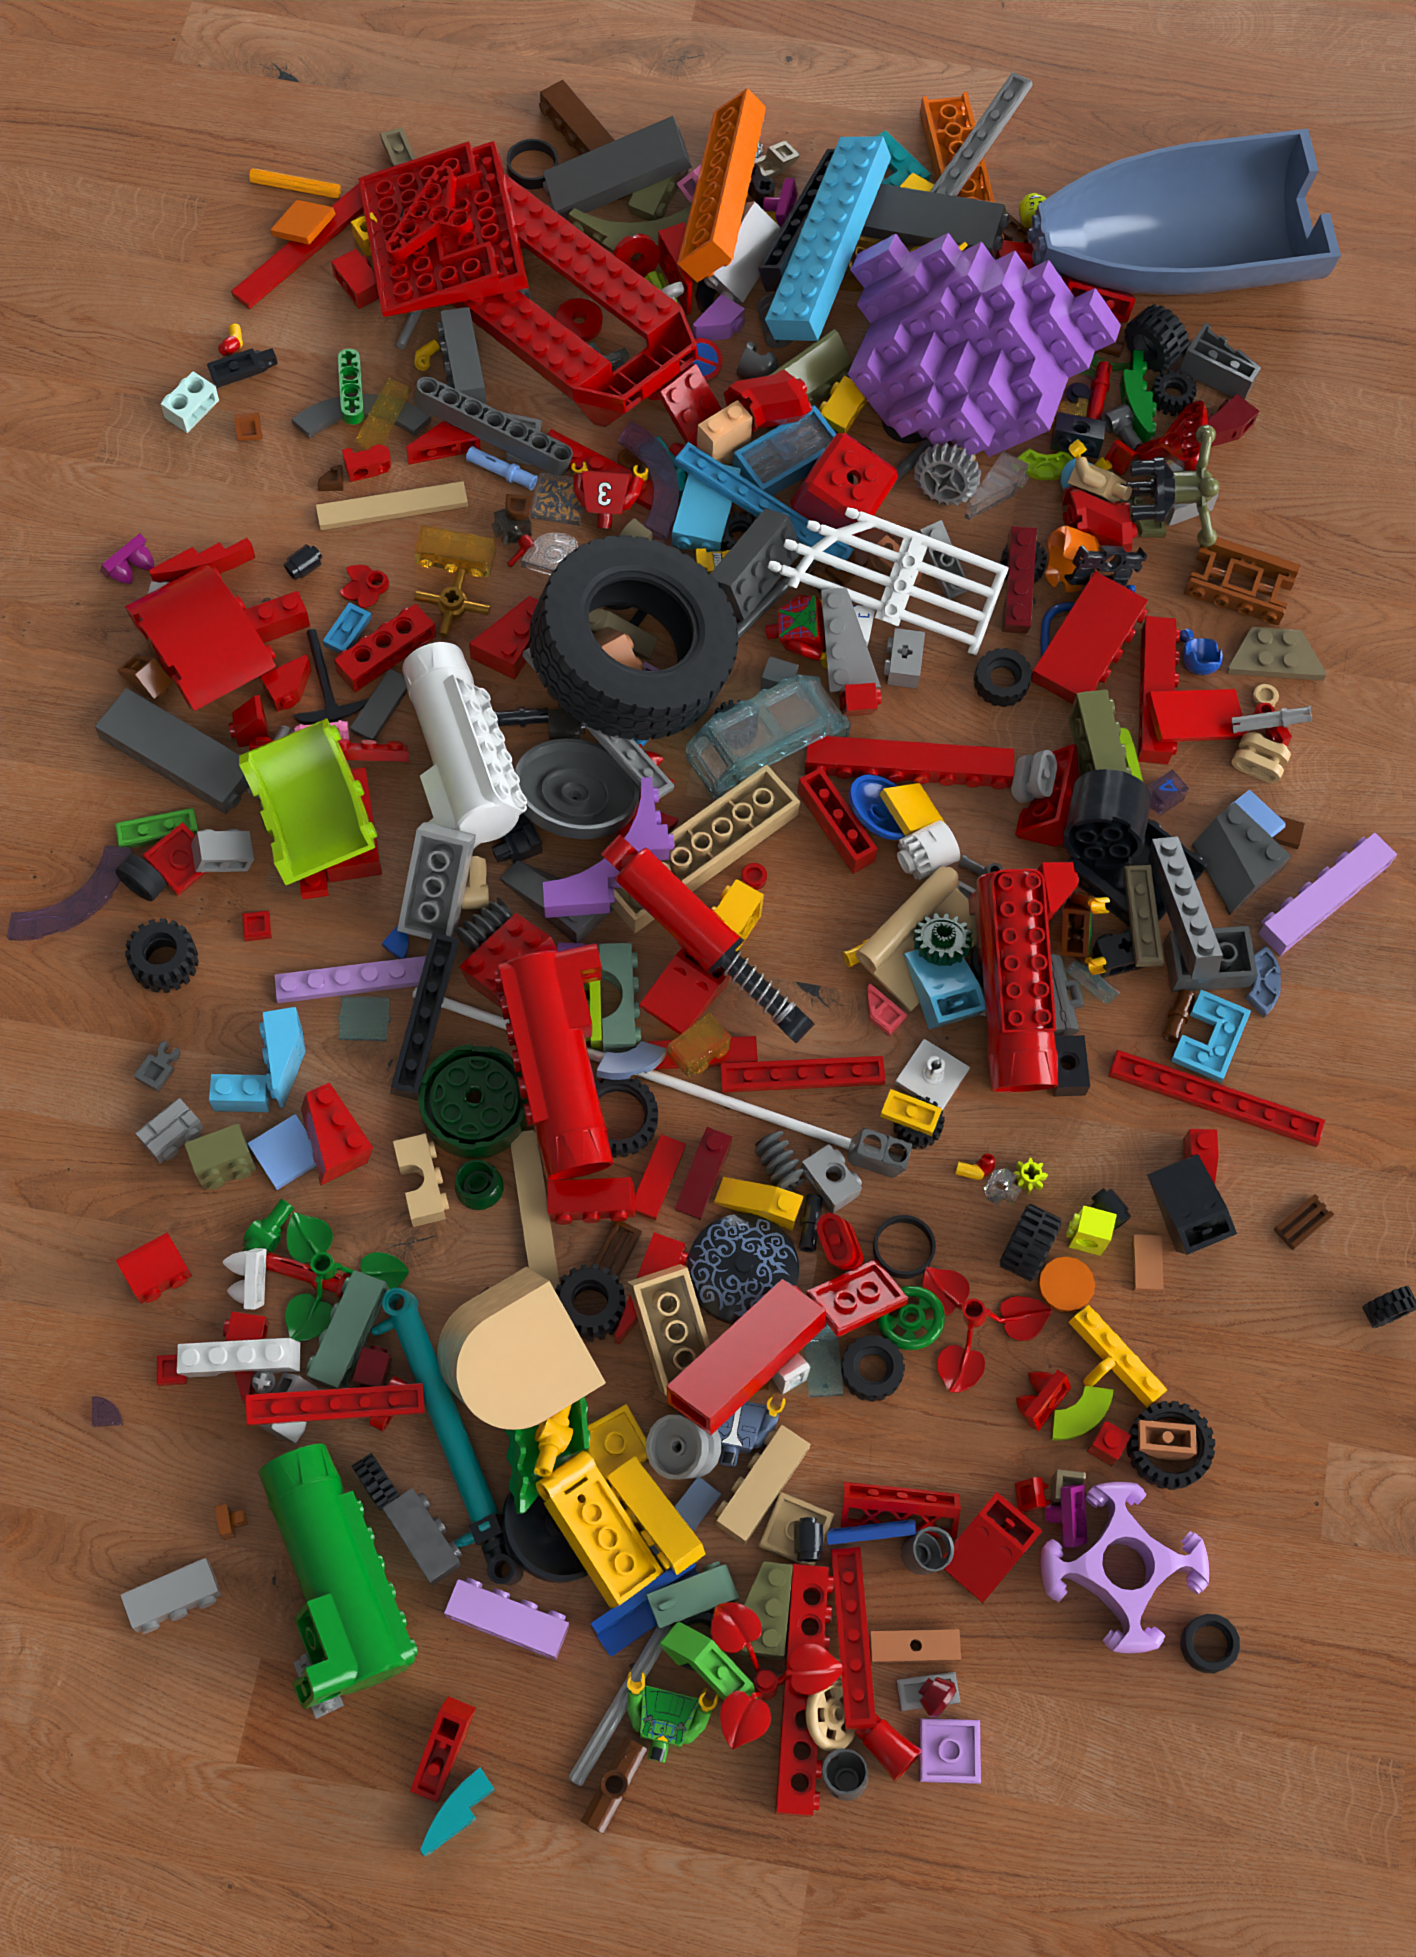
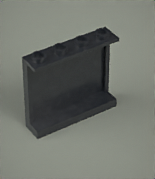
[1067,818,1207,927]

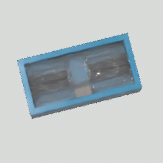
[732,405,836,496]

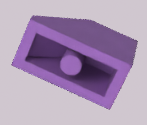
[692,294,745,341]

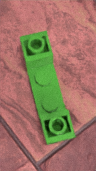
[658,1622,757,1711]

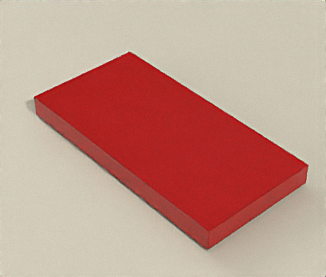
[1145,689,1247,742]

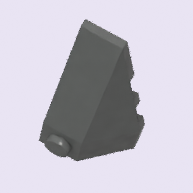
[500,861,613,943]

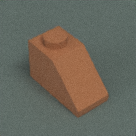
[1138,1420,1197,1462]

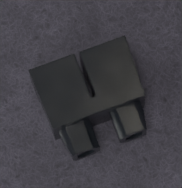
[491,813,542,864]

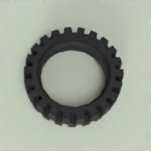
[594,1077,658,1158]
[1126,1401,1216,1490]

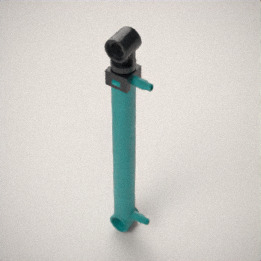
[371,1287,524,1585]

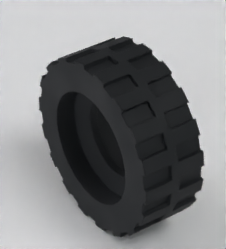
[974,648,1032,707]
[840,1335,905,1402]

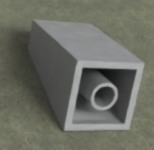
[704,202,781,303]

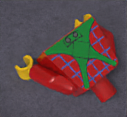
[765,595,828,669]

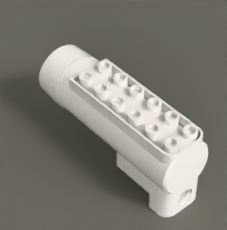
[402,642,527,849]

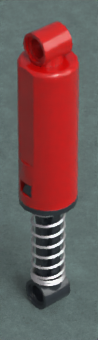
[601,834,815,1044]

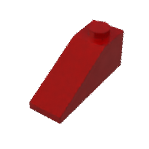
[406,421,481,465]
[223,1311,269,1405]
[410,1696,476,1803]

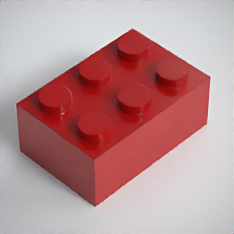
[459,913,558,1008]

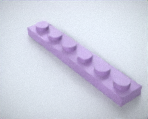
[275,956,426,1003]

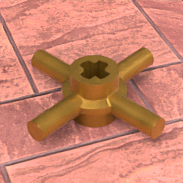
[414,568,491,638]

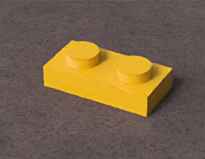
[880,1089,942,1136]

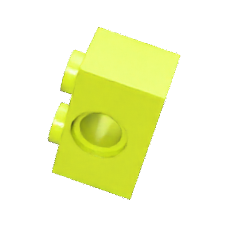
[1066,1206,1117,1256]

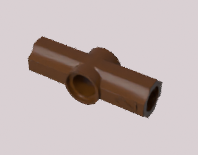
[581,1737,648,1835]

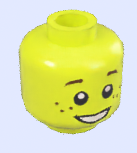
[1018,193,1047,229]

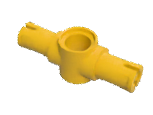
[534,1404,573,1477]

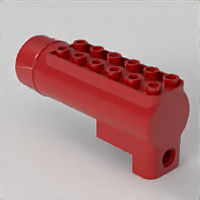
[969,869,1058,1093]
[494,943,614,1181]

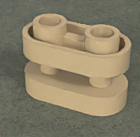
[1232,732,1291,784]

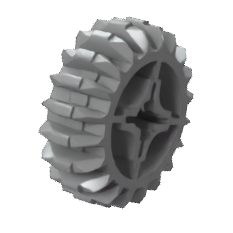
[914,442,981,507]

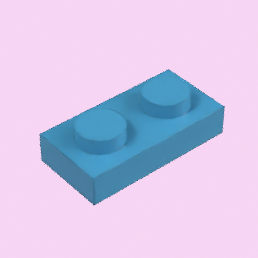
[323,602,372,653]

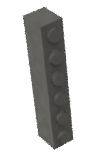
[1148,836,1223,979]

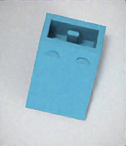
[904,949,985,1030]
[259,1007,306,1108]

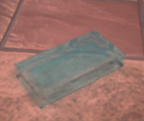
[1066,960,1120,1004]

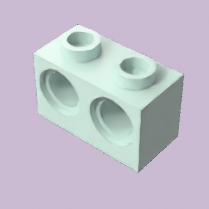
[161,371,219,433]

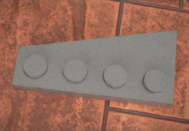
[821,587,881,693]

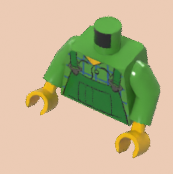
[627,1672,719,1763]

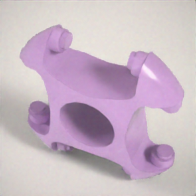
[1040,1482,1209,1654]

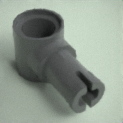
[1101,404,1143,451]

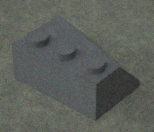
[1192,802,1291,915]

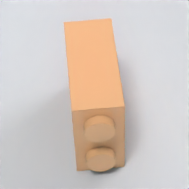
[697,400,753,465]

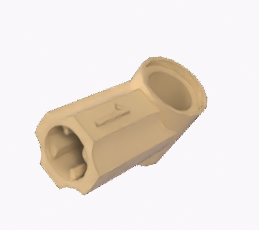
[462,856,489,909]

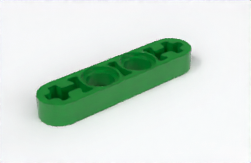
[338,348,364,425]

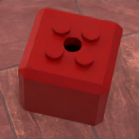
[790,433,898,537]

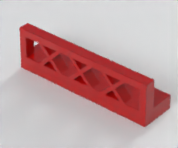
[840,1482,961,1539]

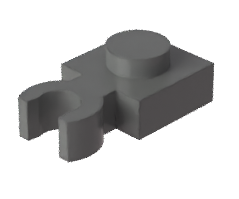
[134,1040,181,1093]

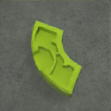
[1011,448,1073,480]
[1051,1386,1114,1441]

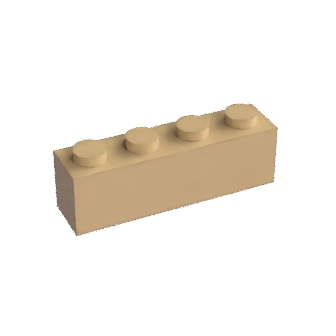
[715,1425,811,1545]

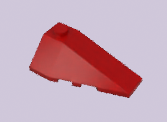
[1015,744,1079,847]

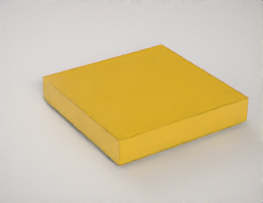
[879,783,946,836]
[585,1404,648,1482]

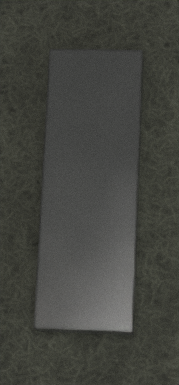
[350,668,408,741]

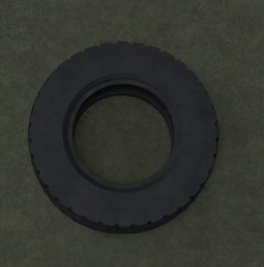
[529,535,738,740]

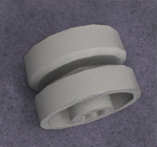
[646,1414,721,1479]

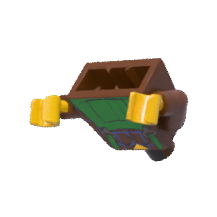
[1061,892,1110,975]

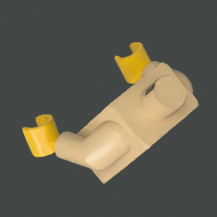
[1068,439,1132,502]

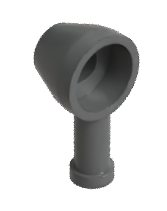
[958,854,1003,877]

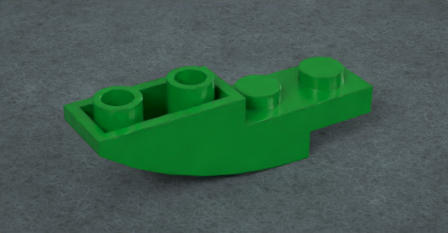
[1119,350,1156,443]

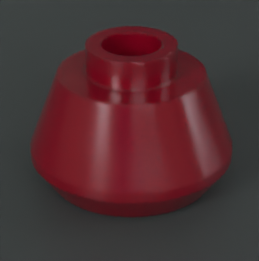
[918,1677,957,1717]

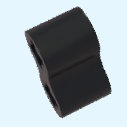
[747,163,775,209]

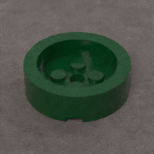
[418,1044,528,1159]

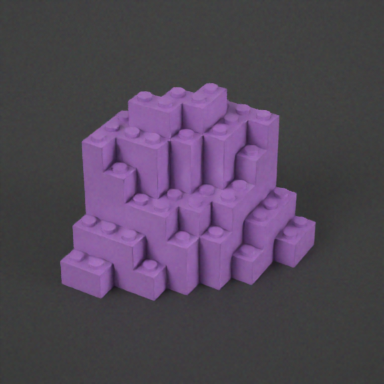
[848,233,1121,457]

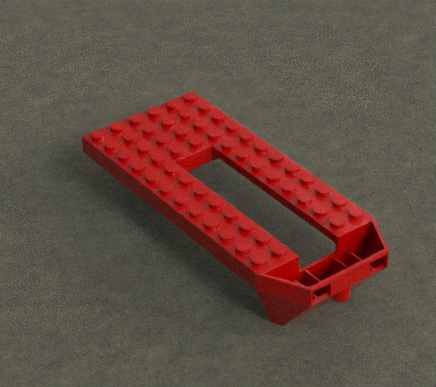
[451,174,698,427]

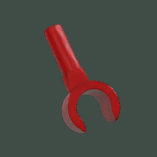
[507,534,535,567]

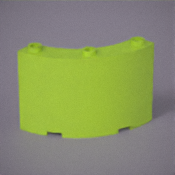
[239,719,378,885]

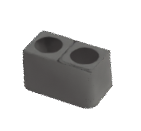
[847,1127,912,1178]

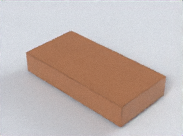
[1132,1234,1164,1292]

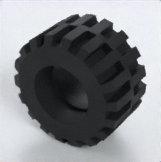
[1124,304,1189,373]
[125,918,199,993]
[1000,1203,1061,1282]
[555,1264,626,1342]

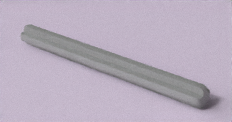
[569,1625,672,1786]

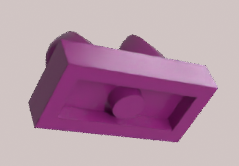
[100,533,154,583]

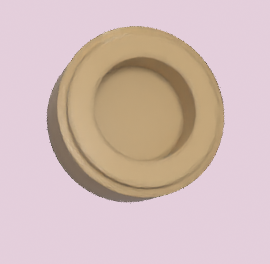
[1252,684,1279,707]

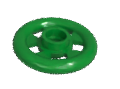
[877,1286,945,1350]

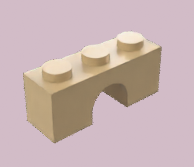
[393,1133,449,1227]

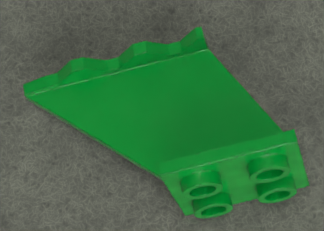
[504,1396,590,1514]

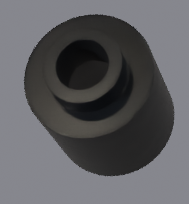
[283,544,322,580]
[1091,1188,1132,1230]
[794,1517,823,1562]

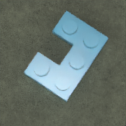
[1171,990,1251,1083]

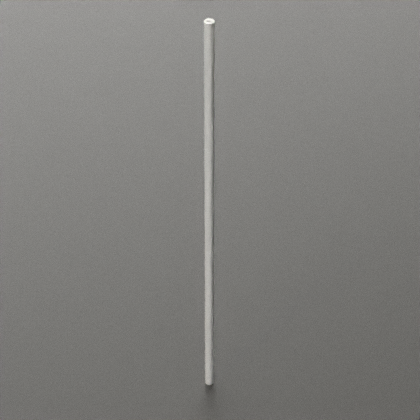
[412,987,902,1162]

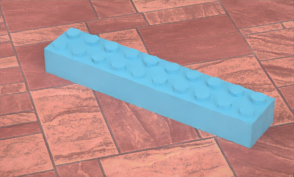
[765,136,891,341]

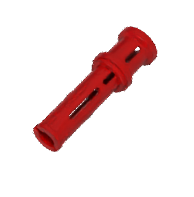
[266,1252,350,1298]

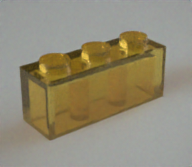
[414,525,496,577]

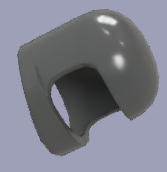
[736,340,778,380]
[902,1527,954,1575]
[822,1748,869,1801]

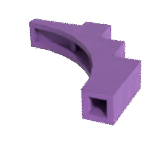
[543,777,674,918]

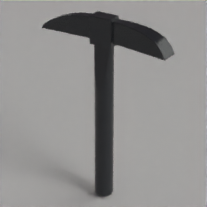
[293,629,369,725]

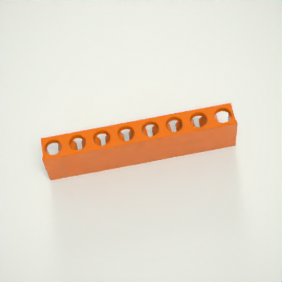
[920,92,1004,240]

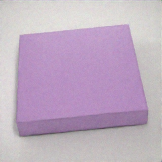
[919,1718,981,1784]

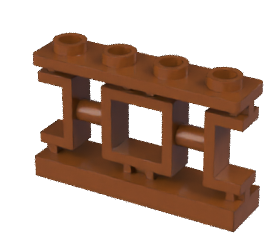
[1184,537,1301,625]

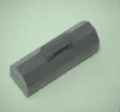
[1051,954,1085,1036]

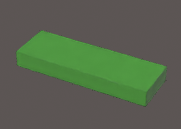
[115,808,198,850]

